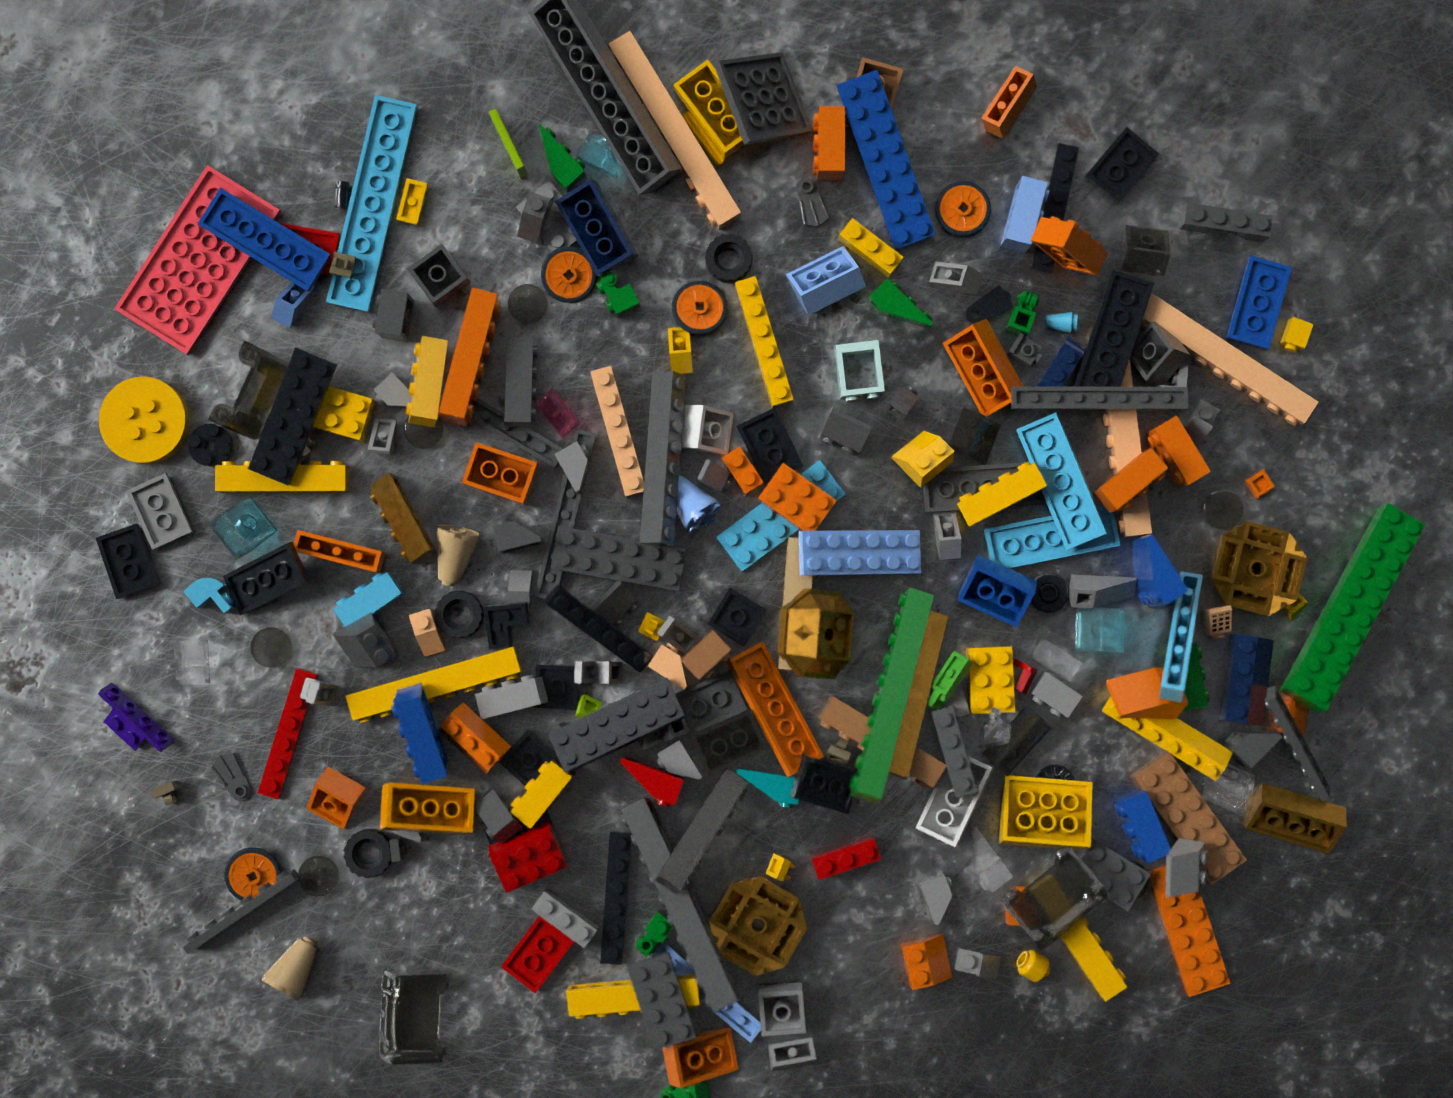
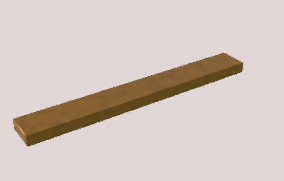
[888,611,948,779]

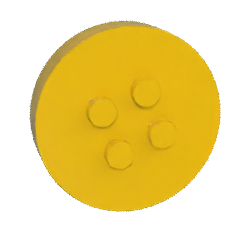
[99,377,190,464]

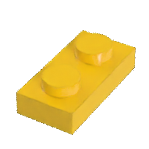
[396,178,429,226]

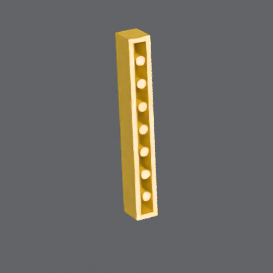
[346,647,523,723]

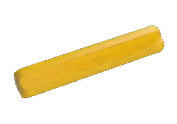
[682,111,726,167]

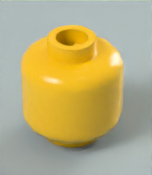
[1016,950,1050,982]

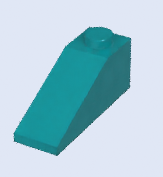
[736,767,799,808]

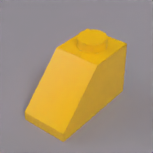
[668,327,693,374]

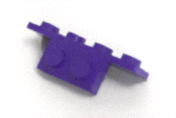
[98,683,174,752]

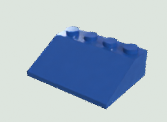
[1131,534,1189,607]

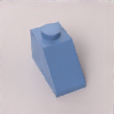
[271,282,315,328]

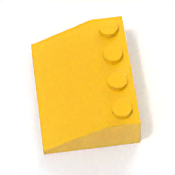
[999,775,1092,851]

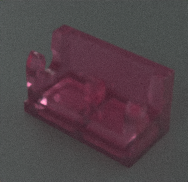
[535,387,580,438]

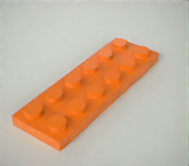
[726,642,824,777]
[1146,864,1231,997]

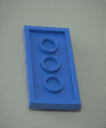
[1226,255,1292,350]

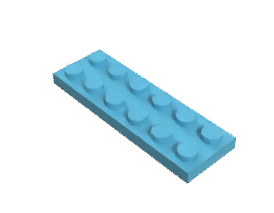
[1016,412,1108,550]
[716,460,846,572]
[984,505,1121,568]

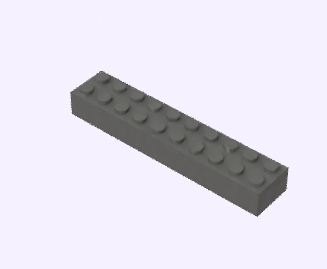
[529,0,682,195]

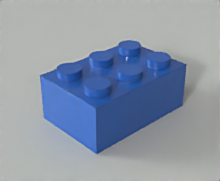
[957,554,1037,627]
[1114,789,1171,863]

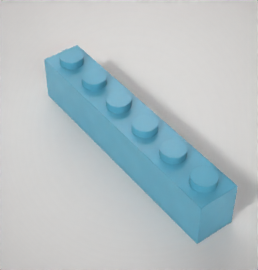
[1159,571,1203,702]

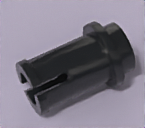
[334,181,352,209]

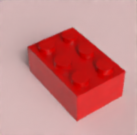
[489,821,567,893]

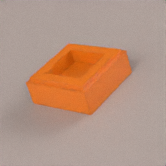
[1244,469,1275,499]

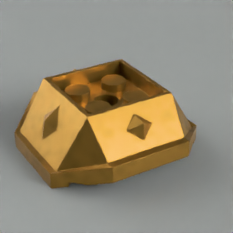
[1210,521,1308,616]
[777,588,854,679]
[709,876,807,976]

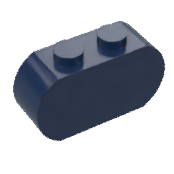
[1035,336,1086,387]

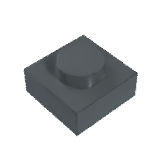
[389,837,407,862]

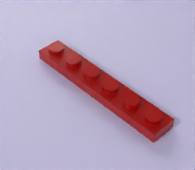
[257,668,319,799]

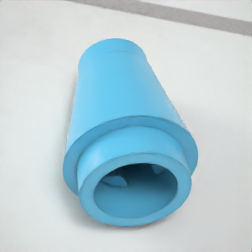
[1046,312,1078,333]

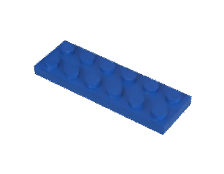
[198,188,331,292]

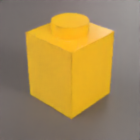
[1279,317,1314,353]

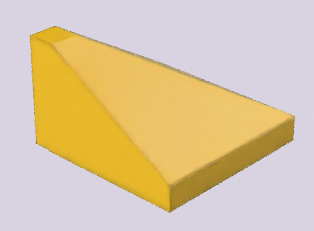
[1282,593,1308,621]

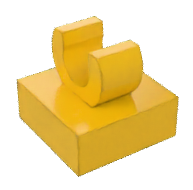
[638,612,665,641]
[766,853,795,882]

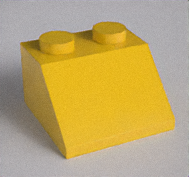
[892,431,955,488]

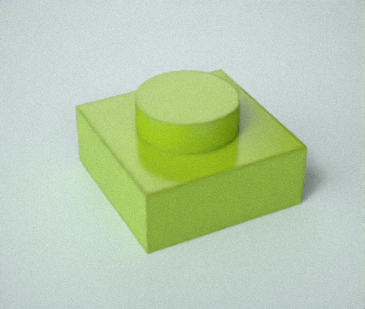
[575,694,603,718]

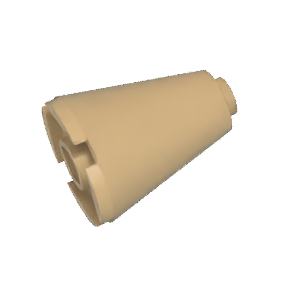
[436,525,479,586]
[261,937,317,1001]

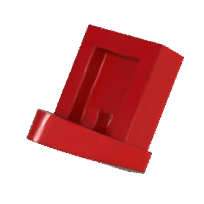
[1013,659,1038,695]

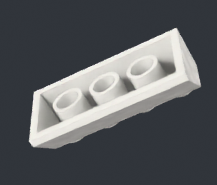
[916,757,994,847]

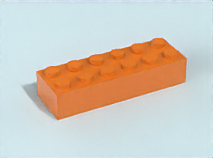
[438,287,502,427]

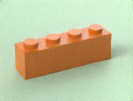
[294,530,386,573]

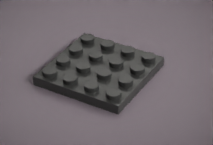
[714,52,813,145]

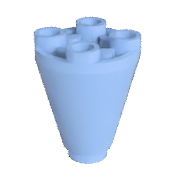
[676,476,722,535]

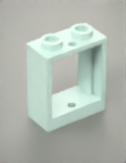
[834,340,885,402]

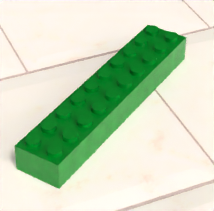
[1279,503,1425,714]

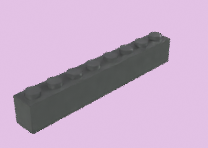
[640,371,686,547]

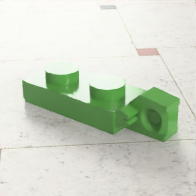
[927,651,973,711]

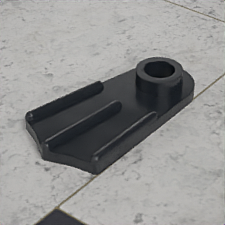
[965,285,1013,324]

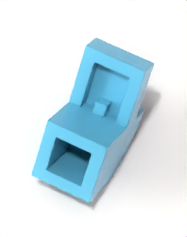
[183,578,236,614]

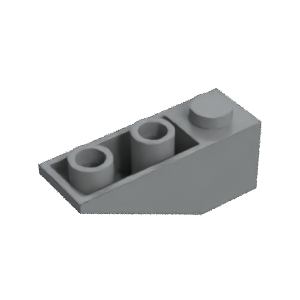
[1069,574,1137,608]

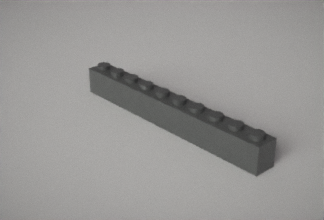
[621,798,742,1012]

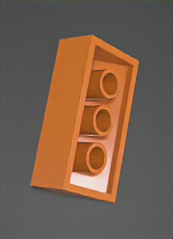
[943,319,1023,419]

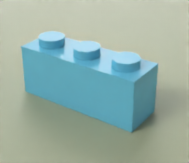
[333,571,404,627]

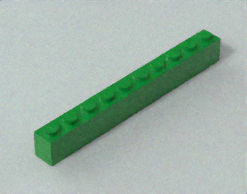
[850,587,934,804]

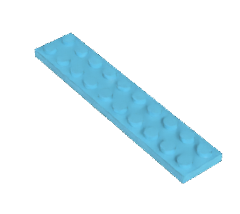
[326,95,418,313]

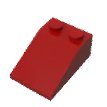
[620,756,684,807]

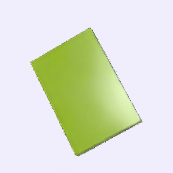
[488,109,528,179]

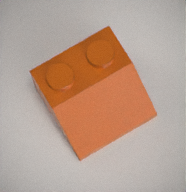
[306,767,366,830]
[900,934,953,990]

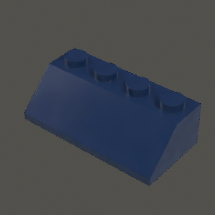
[555,179,639,276]
[1219,634,1274,726]

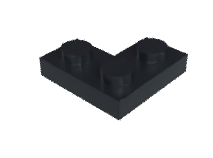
[483,602,530,650]

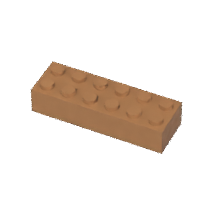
[818,696,947,789]
[1129,751,1247,885]

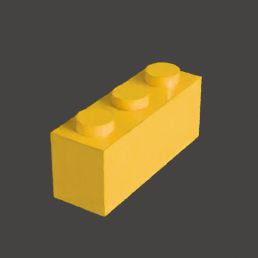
[838,218,904,279]
[510,760,573,829]

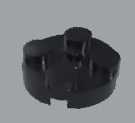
[187,424,233,467]

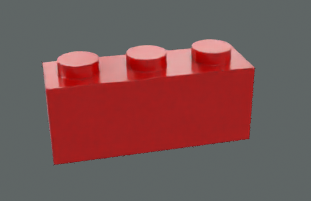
[811,836,881,880]

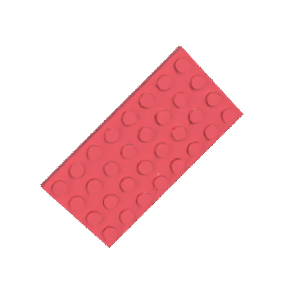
[114,165,281,356]

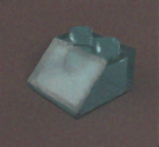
[210,497,277,560]
[1075,608,1125,653]

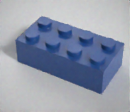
[392,683,449,784]

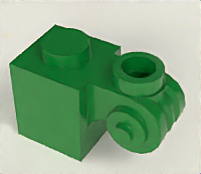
[596,272,640,318]
[1005,290,1039,337]
[634,909,674,957]
[660,1080,710,1098]

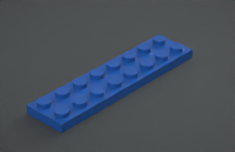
[836,70,936,250]

